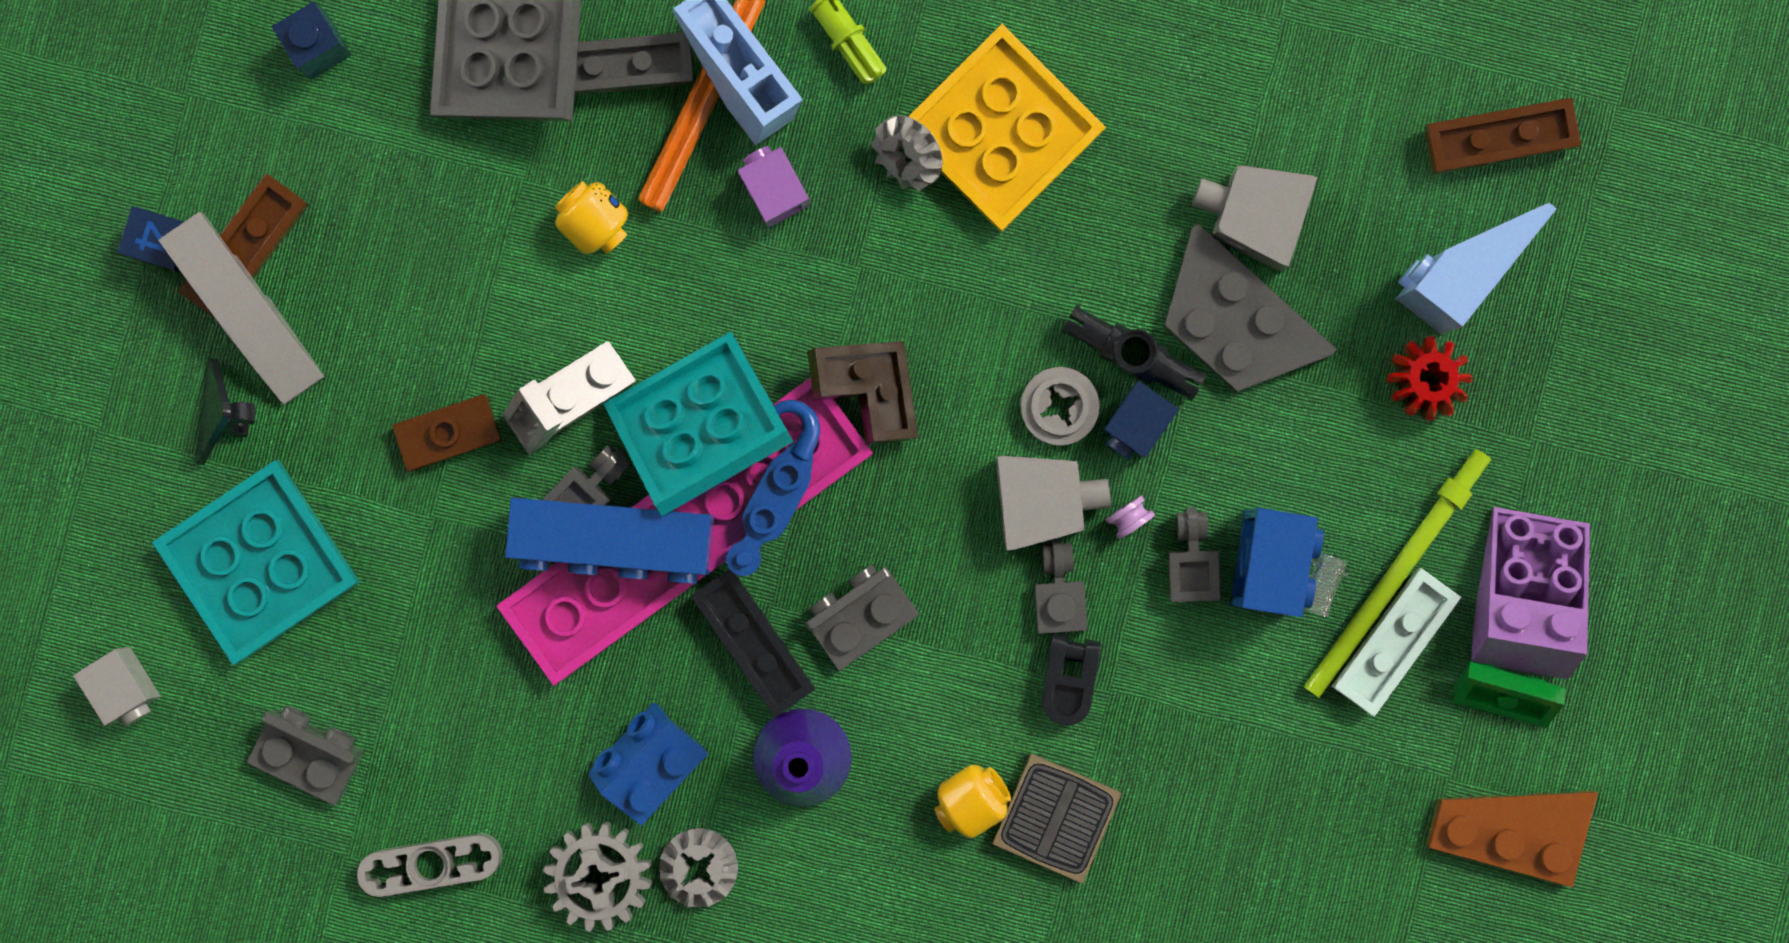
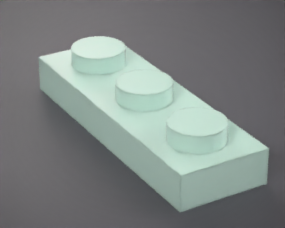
[1331,568,1461,717]

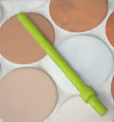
[1303,449,1491,698]

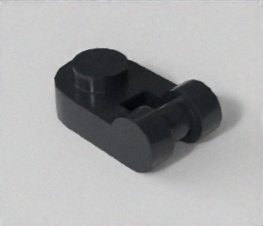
[1042,633,1101,726]

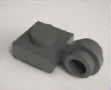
[543,444,631,506]
[1168,507,1220,602]
[1034,539,1087,634]

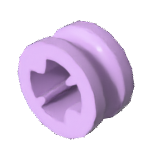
[1105,495,1155,540]

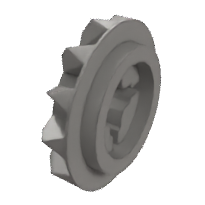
[871,115,943,191]
[1020,367,1099,446]
[660,828,738,907]

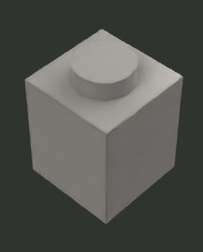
[73,647,161,727]

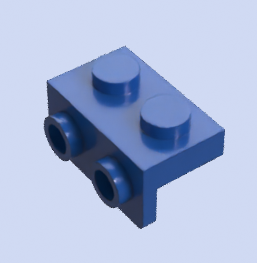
[589,703,708,826]

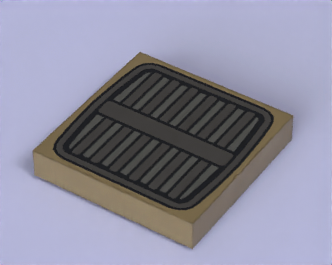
[992,753,1122,884]

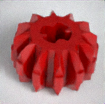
[1386,336,1473,421]

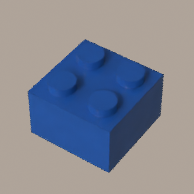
[1229,508,1324,618]

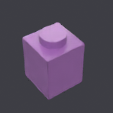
[738,146,811,228]

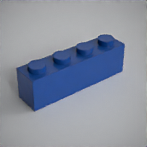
[505,497,715,584]

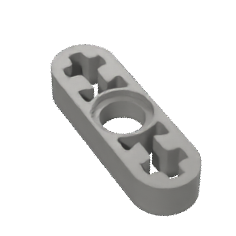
[357,833,503,897]

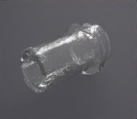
[1304,552,1349,618]

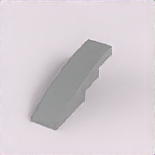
[158,212,325,405]

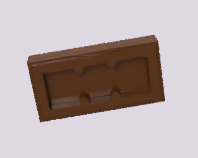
[392,394,503,472]

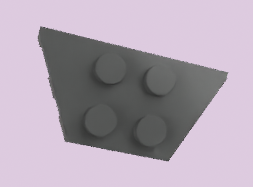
[1163,223,1337,392]

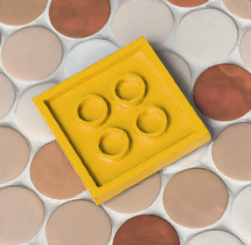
[908,24,1106,233]

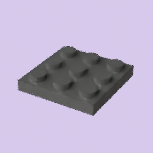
[430,0,581,122]

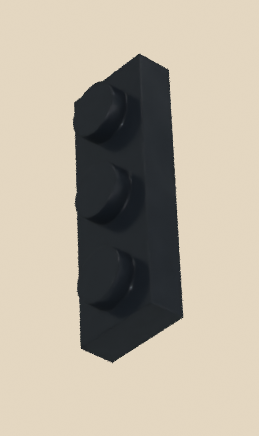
[691,569,816,717]

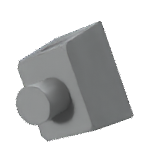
[1192,166,1317,272]
[995,456,1111,551]

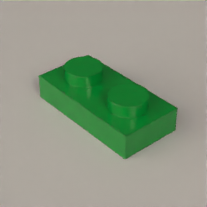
[1452,661,1566,728]

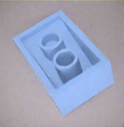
[1395,203,1557,335]

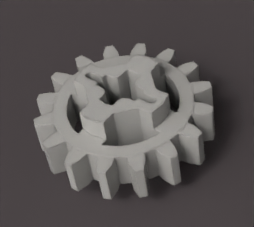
[543,822,652,932]

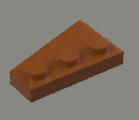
[1426,790,1598,888]

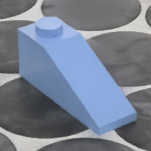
[673,0,803,145]

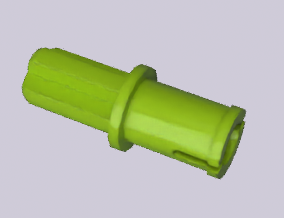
[809,0,886,84]

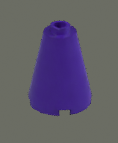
[754,708,852,807]

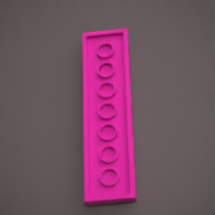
[496,377,873,686]

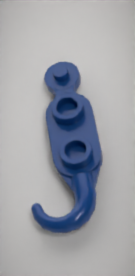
[726,400,821,576]

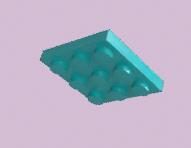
[603,331,794,516]
[152,460,361,665]

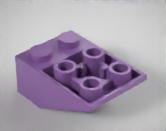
[1471,507,1590,680]

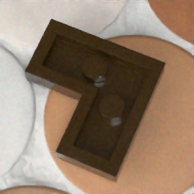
[807,341,918,445]

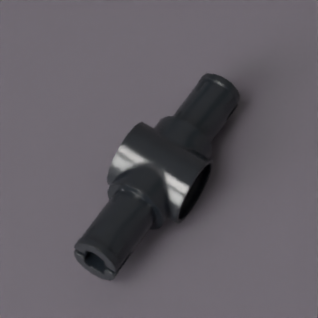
[1061,305,1206,402]

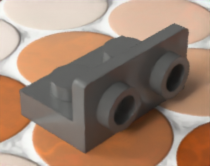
[805,564,920,671]
[246,705,365,806]

